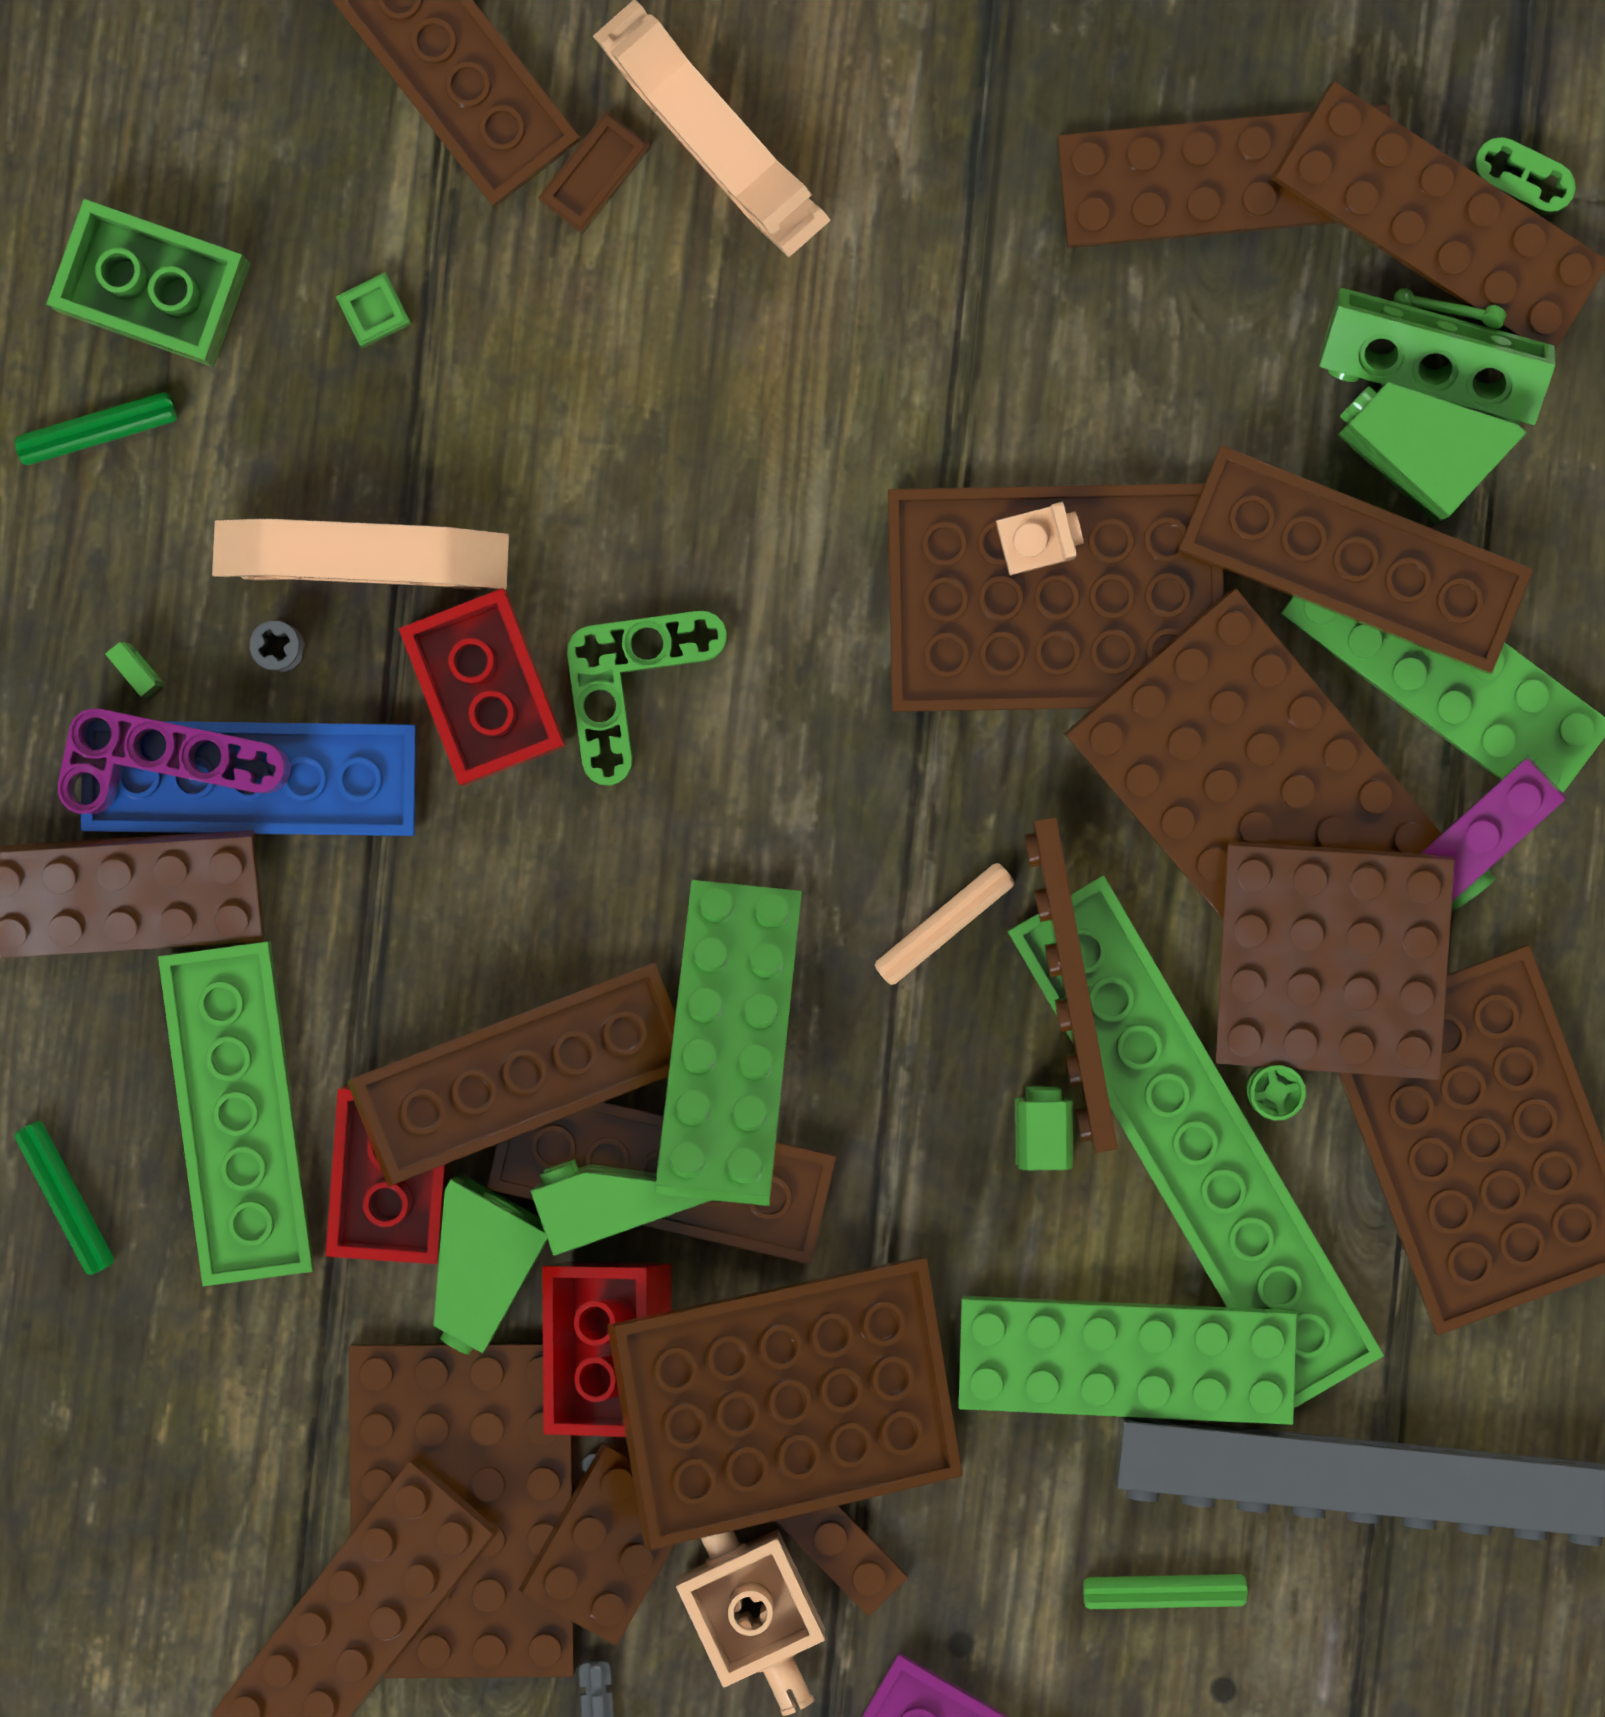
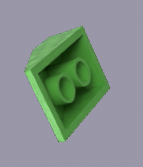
[531,1159,711,1256]

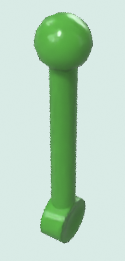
[1393,288,1507,329]

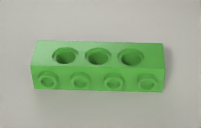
[1319,287,1556,425]

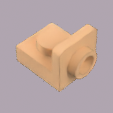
[995,502,1084,576]

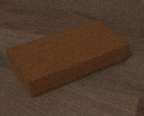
[538,111,650,234]

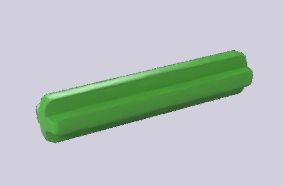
[1083,1574,1248,1609]

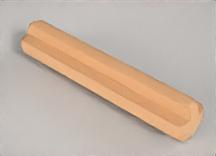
[875,863,1015,985]

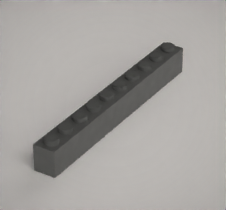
[1114,1417,1605,1546]

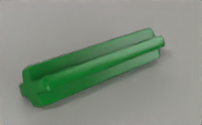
[14,392,177,465]
[14,1121,114,1275]

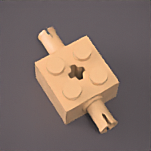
[676,1529,825,1716]

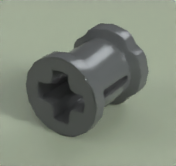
[249,621,306,672]

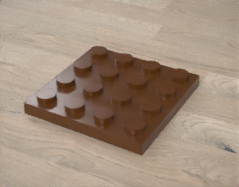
[1216,841,1455,1080]

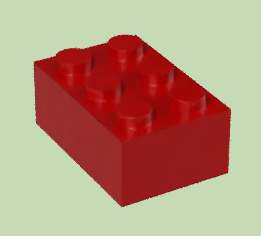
[398,588,568,787]
[326,1085,450,1265]
[542,1261,671,1437]

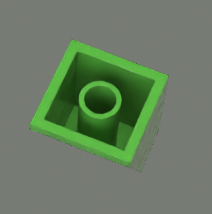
[1337,382,1527,524]
[433,1172,548,1355]

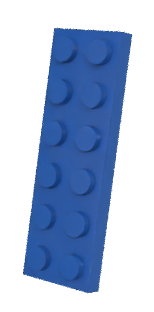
[81,720,417,836]

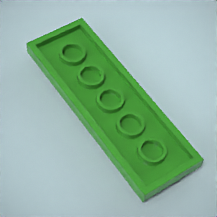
[1279,597,1605,792]
[656,880,802,1206]
[158,941,315,1286]
[959,1296,1297,1425]

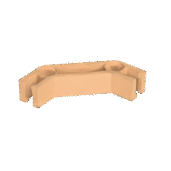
[593,0,831,257]
[212,519,509,590]

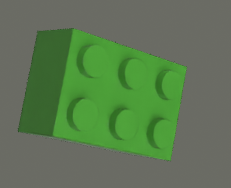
[47,199,251,367]

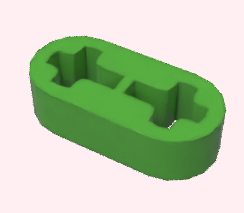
[1472,137,1576,216]

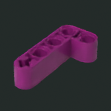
[58,709,291,814]

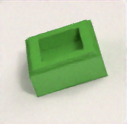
[336,272,411,348]
[106,642,164,699]

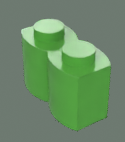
[1015,1086,1073,1170]

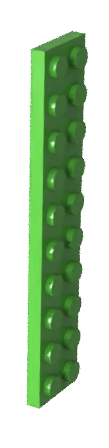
[1007,875,1384,1408]

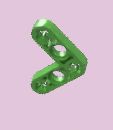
[567,611,727,786]

